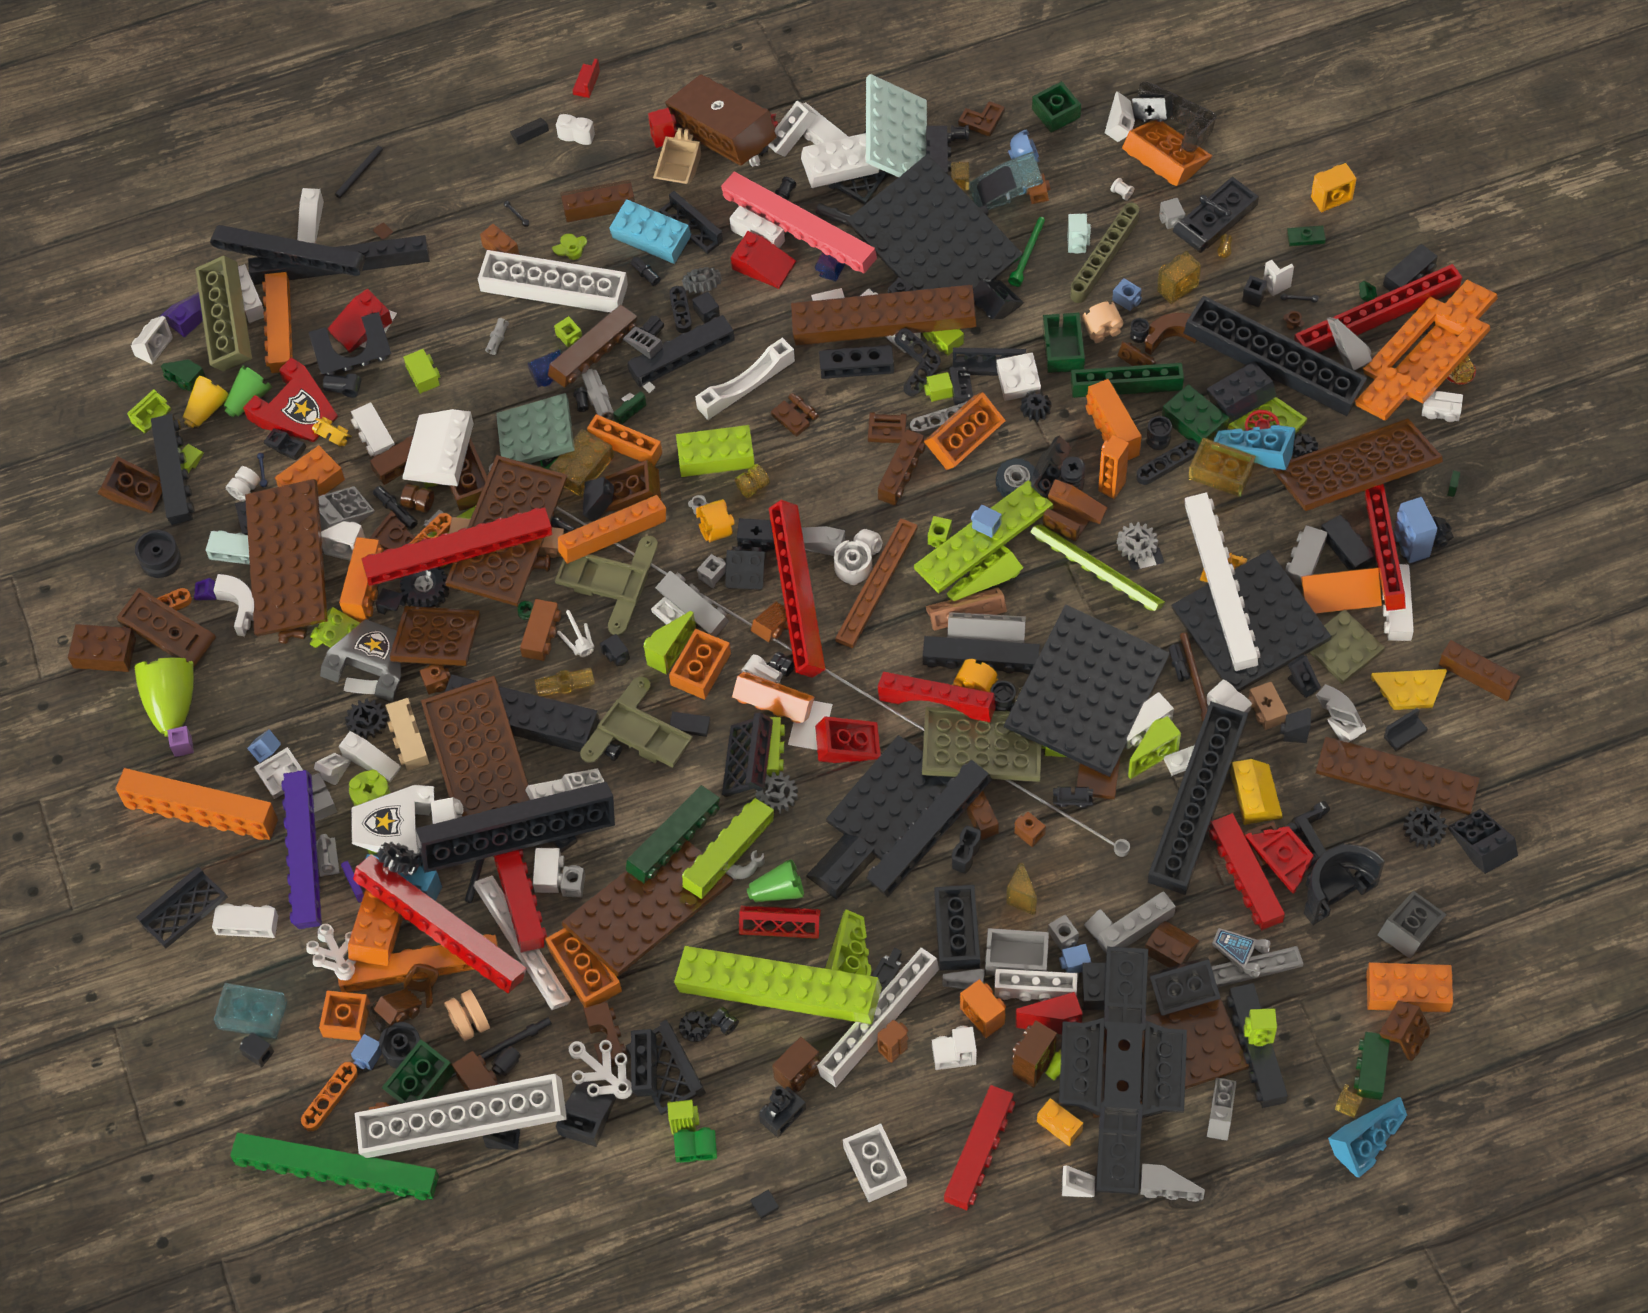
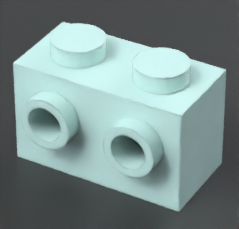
[1067,214,1091,254]

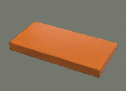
[1301,568,1382,613]

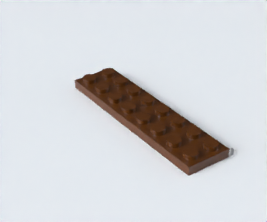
[1315,737,1480,815]

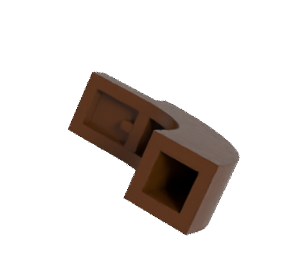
[1144,313,1197,355]

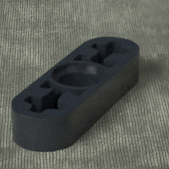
[669,286,692,333]

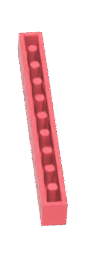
[721,171,877,274]

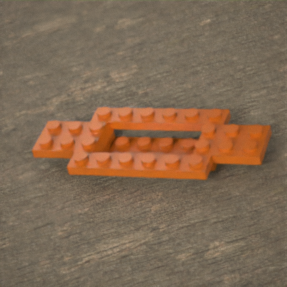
[1355,280,1498,421]

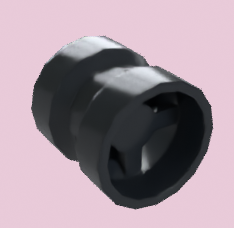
[1130,318,1149,343]
[769,651,795,677]
[711,1007,739,1036]

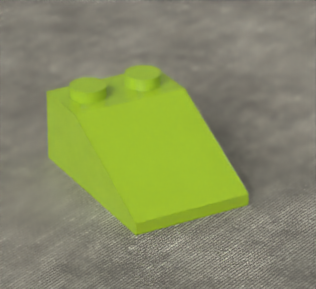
[643,611,696,675]
[1128,716,1181,780]

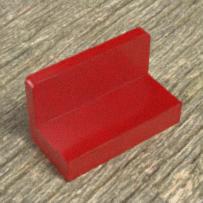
[573,59,600,98]

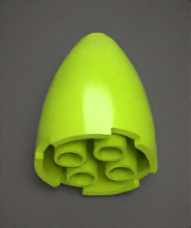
[135,658,194,737]

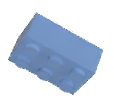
[1393,497,1437,563]

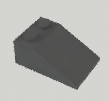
[1378,891,1447,959]

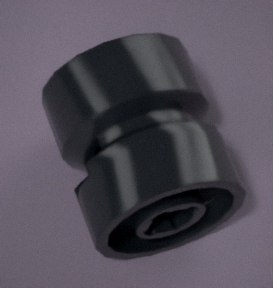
[1146,416,1172,450]
[991,681,1016,712]

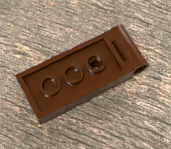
[116,588,216,668]

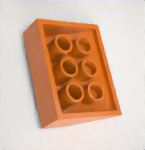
[1122,119,1212,186]

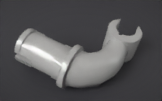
[726,850,765,880]

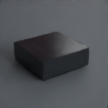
[750,1189,779,1219]

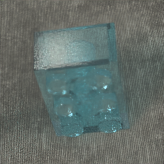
[214,983,287,1039]

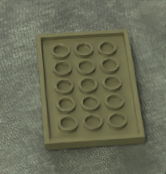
[922,707,1041,782]

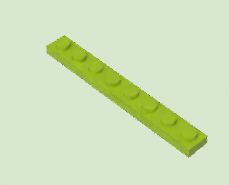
[1030,524,1165,611]

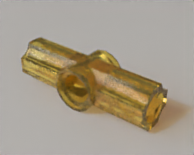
[535,667,595,696]

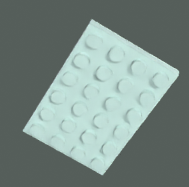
[866,74,927,177]

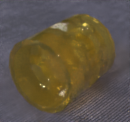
[735,464,770,498]

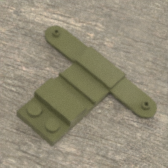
[555,536,658,635]
[580,677,693,768]

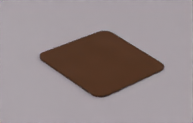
[373,223,393,239]

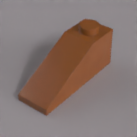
[1048,479,1107,524]

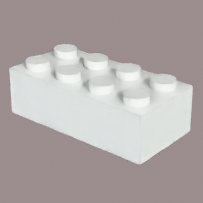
[801,133,879,188]

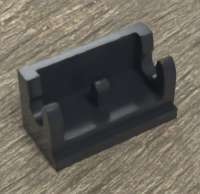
[950,367,973,406]

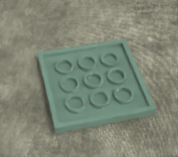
[496,393,575,464]

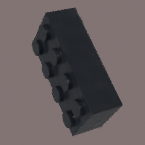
[934,885,980,971]

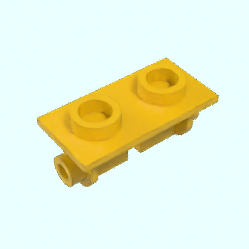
[312,417,352,447]

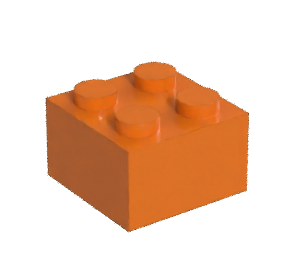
[960,979,1006,1038]
[319,991,370,1041]

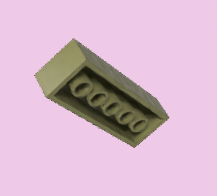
[195,256,252,371]

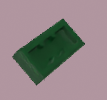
[1287,225,1326,246]
[613,391,647,425]

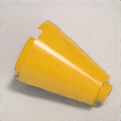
[183,376,229,428]

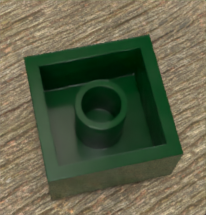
[1032,81,1081,133]

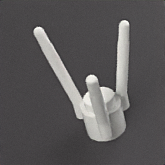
[557,610,595,657]

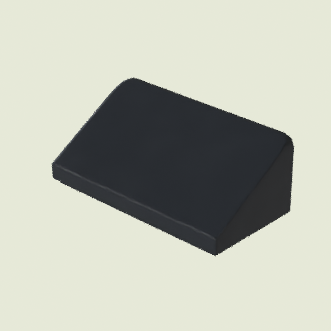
[510,118,549,145]

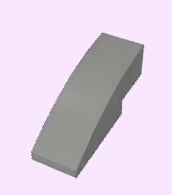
[1316,684,1363,727]

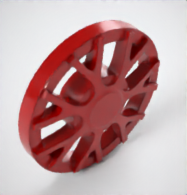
[1245,410,1280,431]

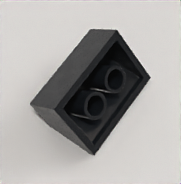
[806,834,875,900]

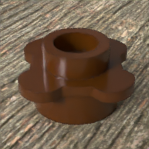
[1283,311,1304,329]

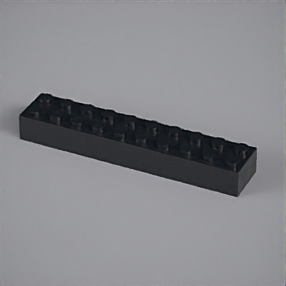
[1184,295,1367,416]
[1148,701,1248,895]
[415,782,615,873]

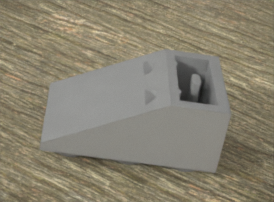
[319,486,375,531]

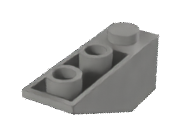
[1207,1078,1236,1141]
[1140,1164,1205,1201]

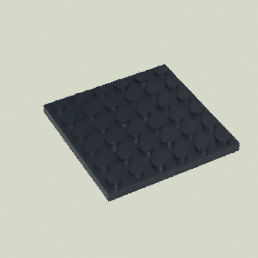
[1171,550,1332,692]

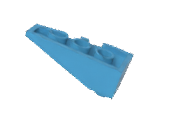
[1212,425,1295,470]
[1328,1097,1407,1177]

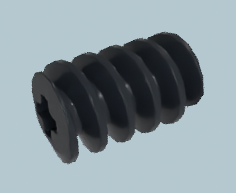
[1060,457,1085,491]

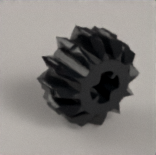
[1020,390,1052,422]

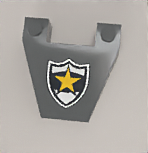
[320,619,401,702]

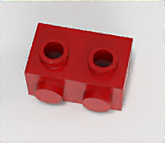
[648,108,677,148]

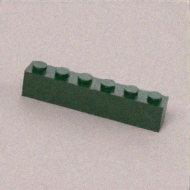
[1071,363,1184,398]
[626,785,720,883]

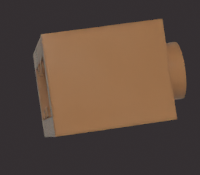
[1247,682,1288,730]

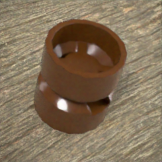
[400,483,434,513]

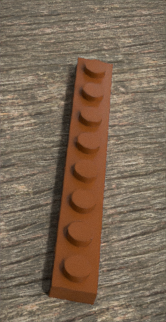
[835,519,918,648]

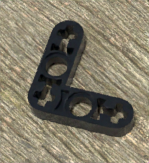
[895,328,941,396]

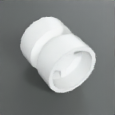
[226,466,261,501]

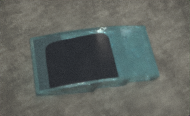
[969,152,1043,210]

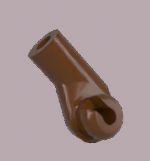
[278,628,307,644]

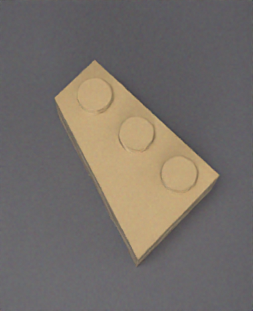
[386,698,430,771]

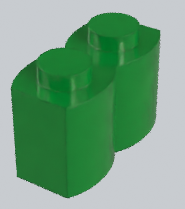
[674,1127,717,1163]

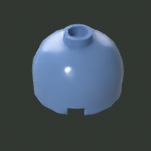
[1008,129,1040,166]

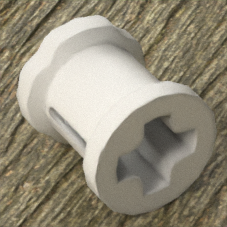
[1111,178,1134,200]

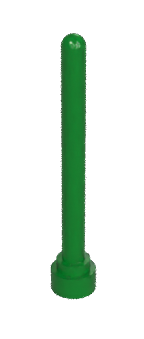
[1008,217,1045,287]

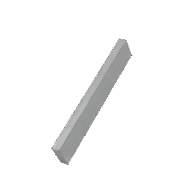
[1212,946,1303,987]

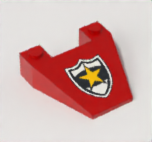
[243,358,338,442]

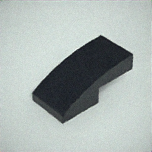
[264,428,307,461]

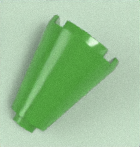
[224,365,272,417]
[747,859,804,902]

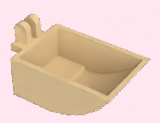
[653,128,701,184]

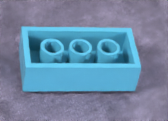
[609,199,691,264]

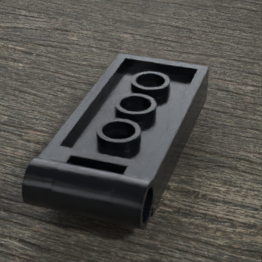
[1173,176,1259,253]

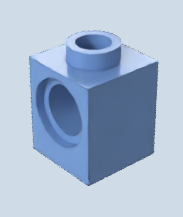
[1112,278,1142,311]

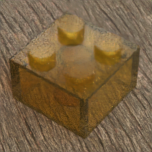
[1157,251,1201,305]

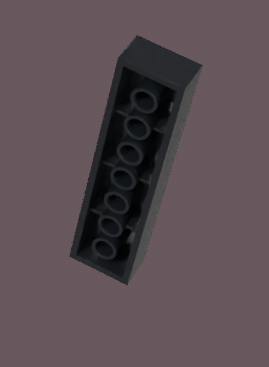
[445,675,600,752]

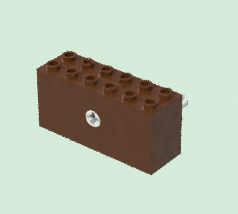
[665,74,777,167]

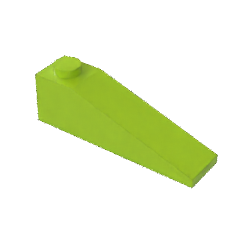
[947,546,1023,601]
[825,909,871,976]

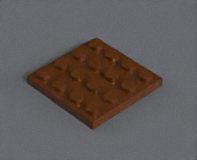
[390,606,480,666]

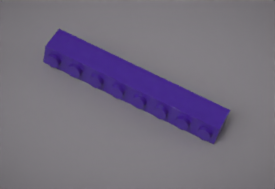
[281,770,322,929]

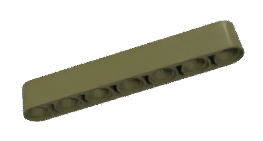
[1070,203,1139,303]

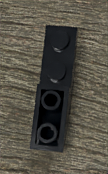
[1031,435,1072,498]

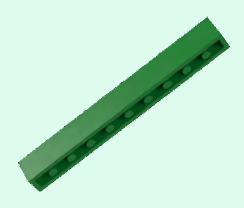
[230,1132,439,1200]

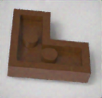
[958,101,1005,137]

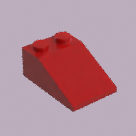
[731,231,796,289]
[328,289,393,353]
[815,716,881,763]
[1015,992,1083,1035]

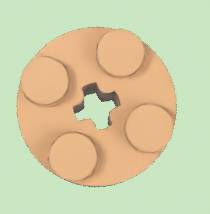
[1081,302,1124,343]

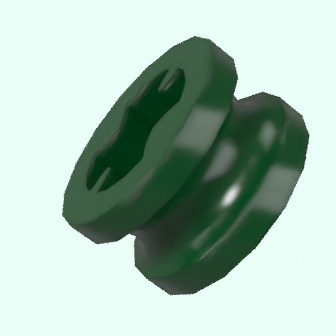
[517,601,533,620]

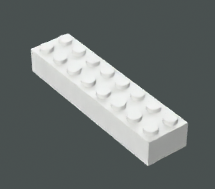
[478,250,628,313]

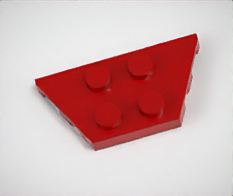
[1245,826,1313,893]

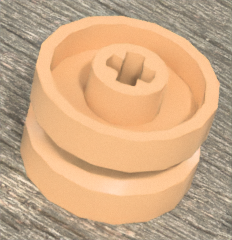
[445,989,490,1042]

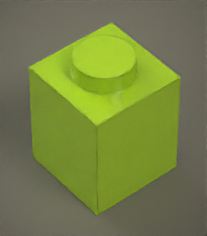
[924,372,953,402]

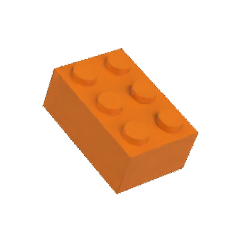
[275,445,345,497]
[669,629,731,700]

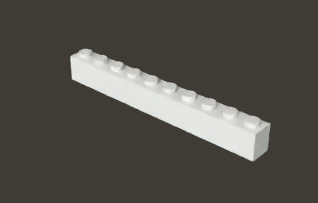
[1185,492,1260,671]

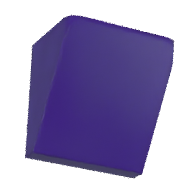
[194,578,217,600]

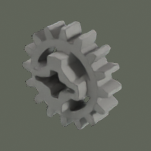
[1117,522,1158,562]

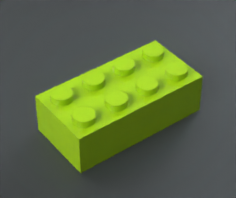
[676,425,755,477]

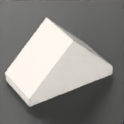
[1062,1165,1095,1197]

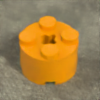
[696,499,734,542]
[952,659,998,692]

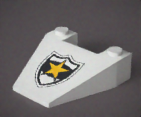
[352,785,434,866]

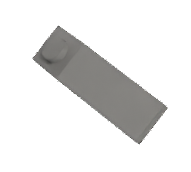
[1327,317,1372,371]
[802,526,845,556]

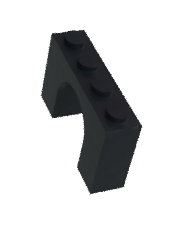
[308,312,391,376]

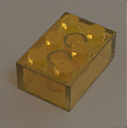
[549,429,614,497]
[1188,438,1256,497]

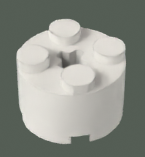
[834,540,872,585]

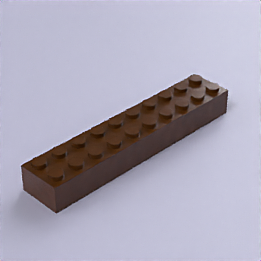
[791,285,976,346]

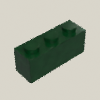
[1353,1032,1390,1100]

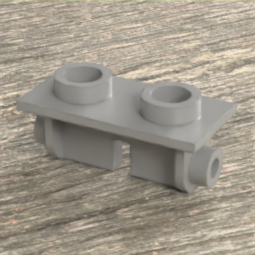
[316,834,340,877]

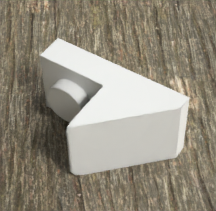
[1328,717,1366,742]
[314,753,351,785]

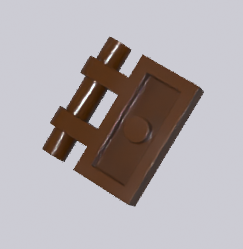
[771,393,819,437]

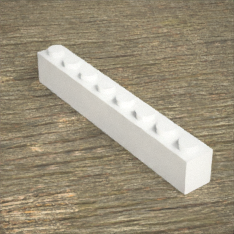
[817,948,939,1087]

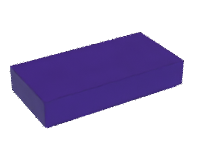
[341,860,364,903]

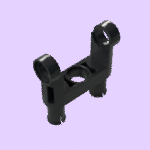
[1277,801,1352,869]

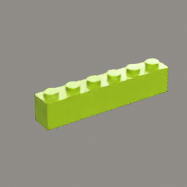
[682,798,774,899]

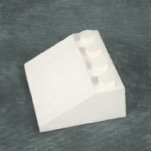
[403,409,474,486]

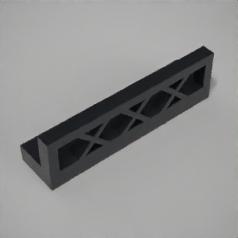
[659,191,723,254]
[952,347,1026,376]

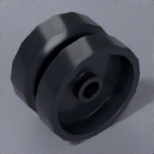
[135,530,181,578]

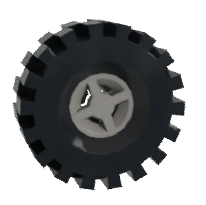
[400,567,449,608]

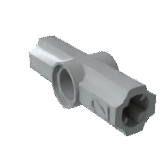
[582,369,614,420]

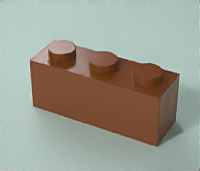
[520,599,561,661]

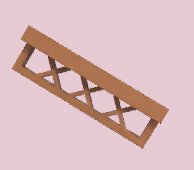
[926,587,1007,631]

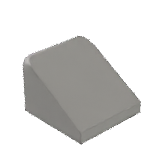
[1084,909,1113,940]

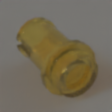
[1217,234,1232,258]

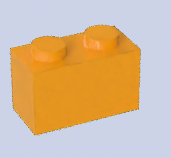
[1037,1098,1083,1147]

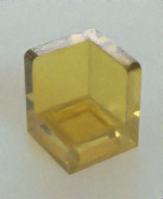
[1335,1084,1363,1118]

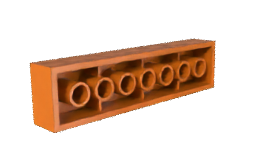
[116,768,278,840]

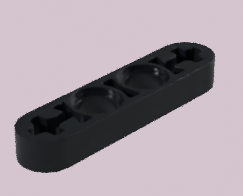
[1136,440,1199,485]

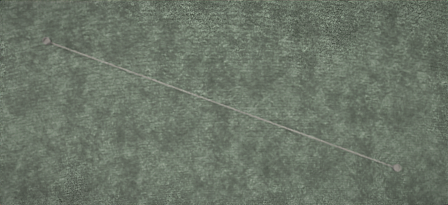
[489,463,1130,857]

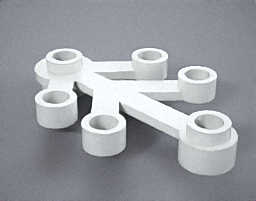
[307,924,356,980]
[569,1040,633,1099]

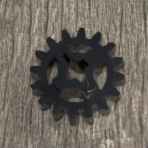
[345,698,388,740]
[1403,806,1447,849]
[377,842,420,876]

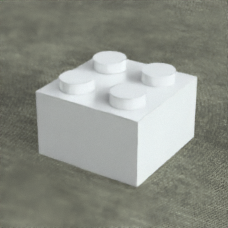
[997,352,1041,401]

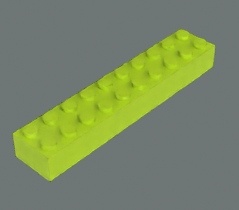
[674,946,882,1024]

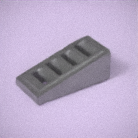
[623,326,663,359]
[943,969,985,989]

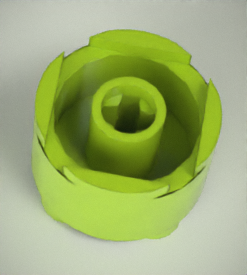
[349,769,391,807]

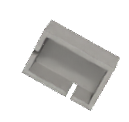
[985,928,1049,976]

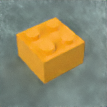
[1311,163,1356,213]

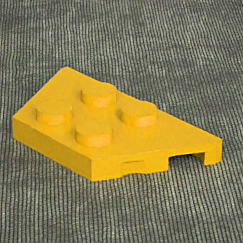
[1371,669,1447,710]

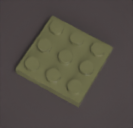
[1309,609,1385,685]

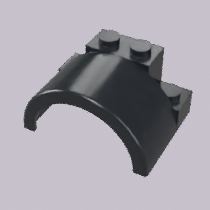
[1304,845,1385,926]

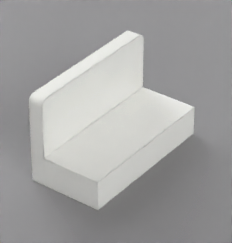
[1263,260,1294,296]

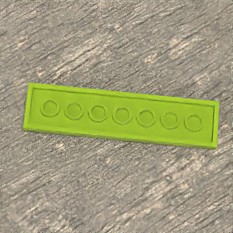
[914,480,1053,594]

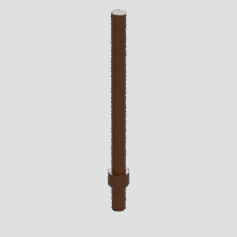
[1180,633,1208,722]

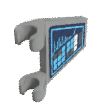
[1212,928,1271,978]

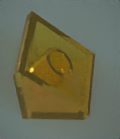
[1007,863,1037,915]

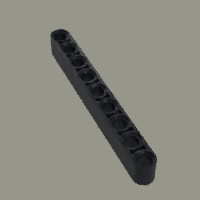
[210,225,366,276]

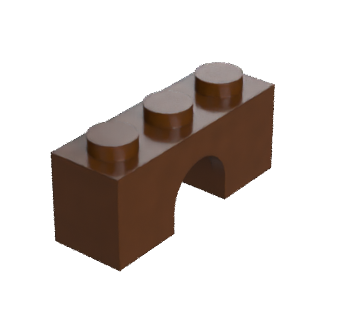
[584,1002,627,1067]

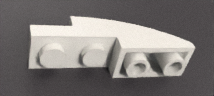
[526,768,604,800]

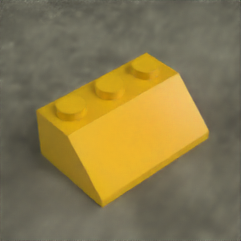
[1230,759,1283,825]

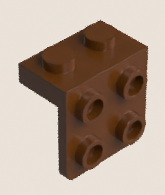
[1043,508,1090,542]
[1380,1000,1430,1061]

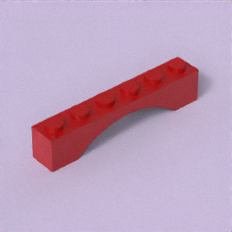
[877,672,996,722]

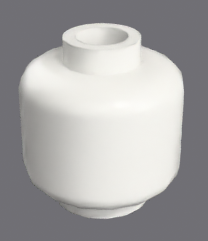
[854,529,883,556]

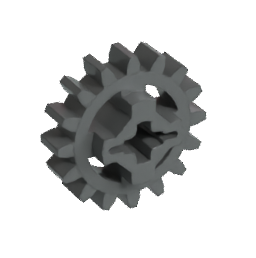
[682,267,722,293]
[756,772,798,814]

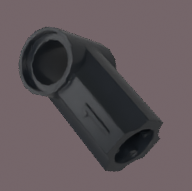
[632,316,664,350]
[323,374,362,398]

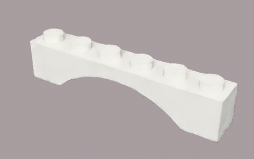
[695,337,795,420]

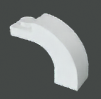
[213,574,254,637]

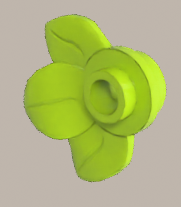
[552,234,587,260]

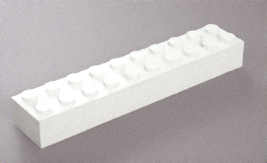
[355,1074,567,1158]

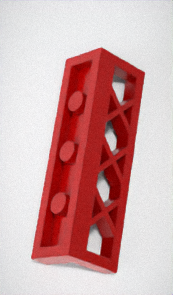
[739,905,821,938]

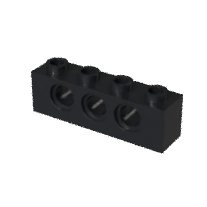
[819,345,894,379]

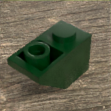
[161,359,206,393]

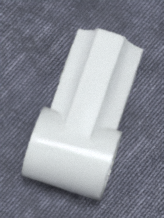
[741,654,783,684]

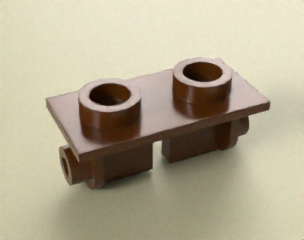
[1117,341,1156,366]

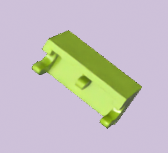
[127,389,171,433]

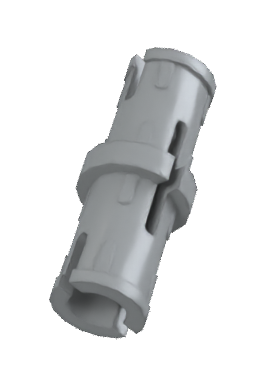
[485,318,509,355]

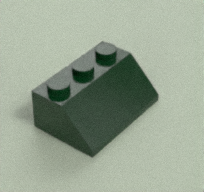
[382,1039,455,1104]

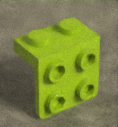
[310,607,360,648]

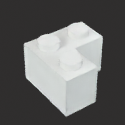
[932,1026,976,1070]

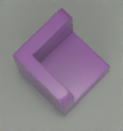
[167,726,194,757]

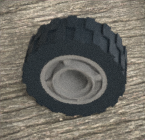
[996,458,1035,497]

